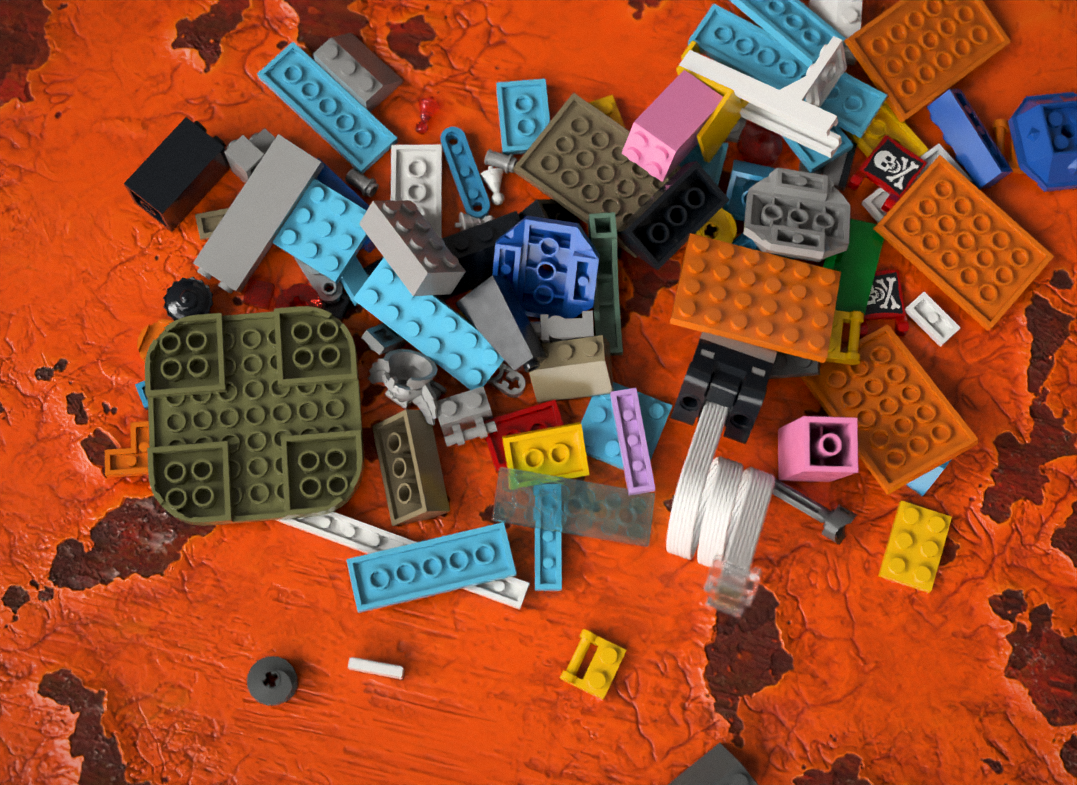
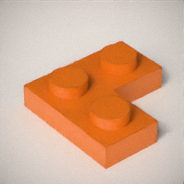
[105,421,150,478]

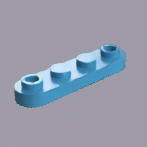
[440,127,490,219]

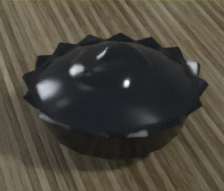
[163,277,213,321]

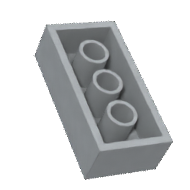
[359,200,466,296]

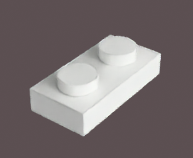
[905,292,961,347]

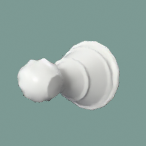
[480,166,505,205]
[455,212,495,232]

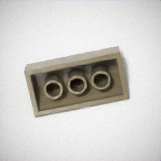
[372,409,450,526]

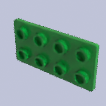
[823,218,884,315]

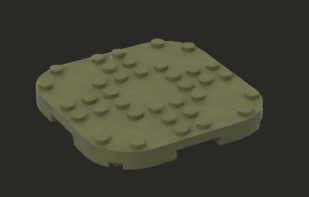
[145,306,364,526]

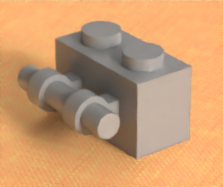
[436,386,497,447]

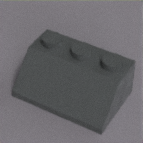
[668,743,758,785]

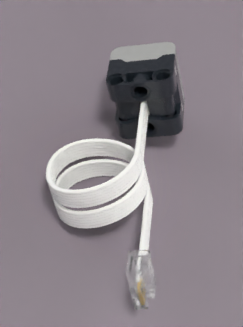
[666,332,777,617]

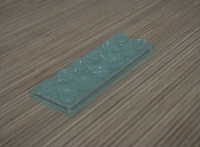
[492,467,655,547]

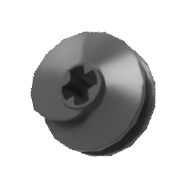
[247,656,298,706]

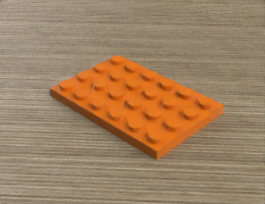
[844,0,1011,123]
[873,155,1054,331]
[670,233,841,363]
[801,324,979,495]

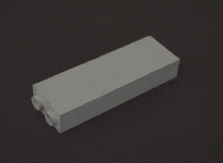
[193,134,324,294]

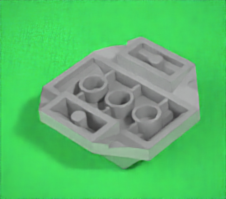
[743,168,851,262]

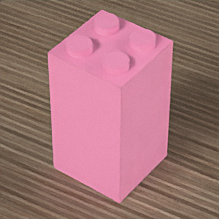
[622,70,723,182]
[778,416,858,482]

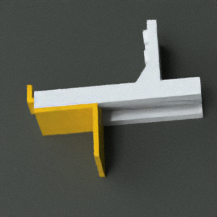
[676,36,847,163]

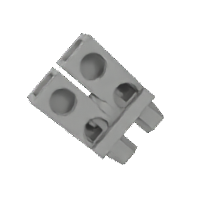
[530,311,594,344]

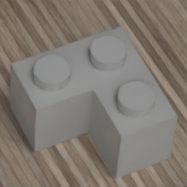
[225,128,275,183]

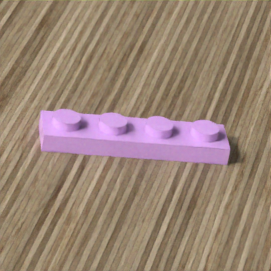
[610,388,655,495]

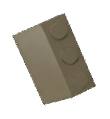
[529,335,614,404]

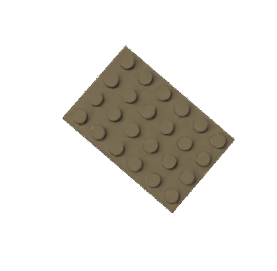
[513,93,682,258]

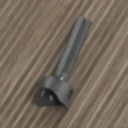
[772,477,857,545]

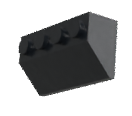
[617,161,729,270]
[440,211,521,300]

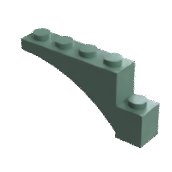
[588,212,623,356]

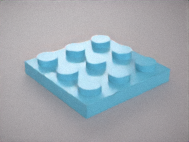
[272,179,368,284]
[581,382,673,470]

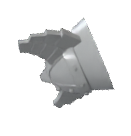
[368,349,438,425]

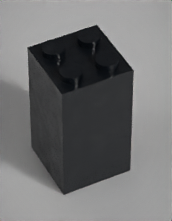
[124,117,230,232]

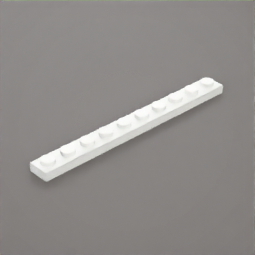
[276,512,529,610]

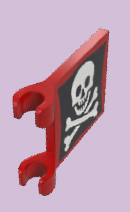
[848,135,927,213]
[859,269,909,339]

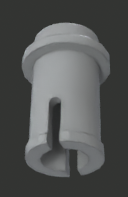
[484,149,518,174]
[345,168,379,197]

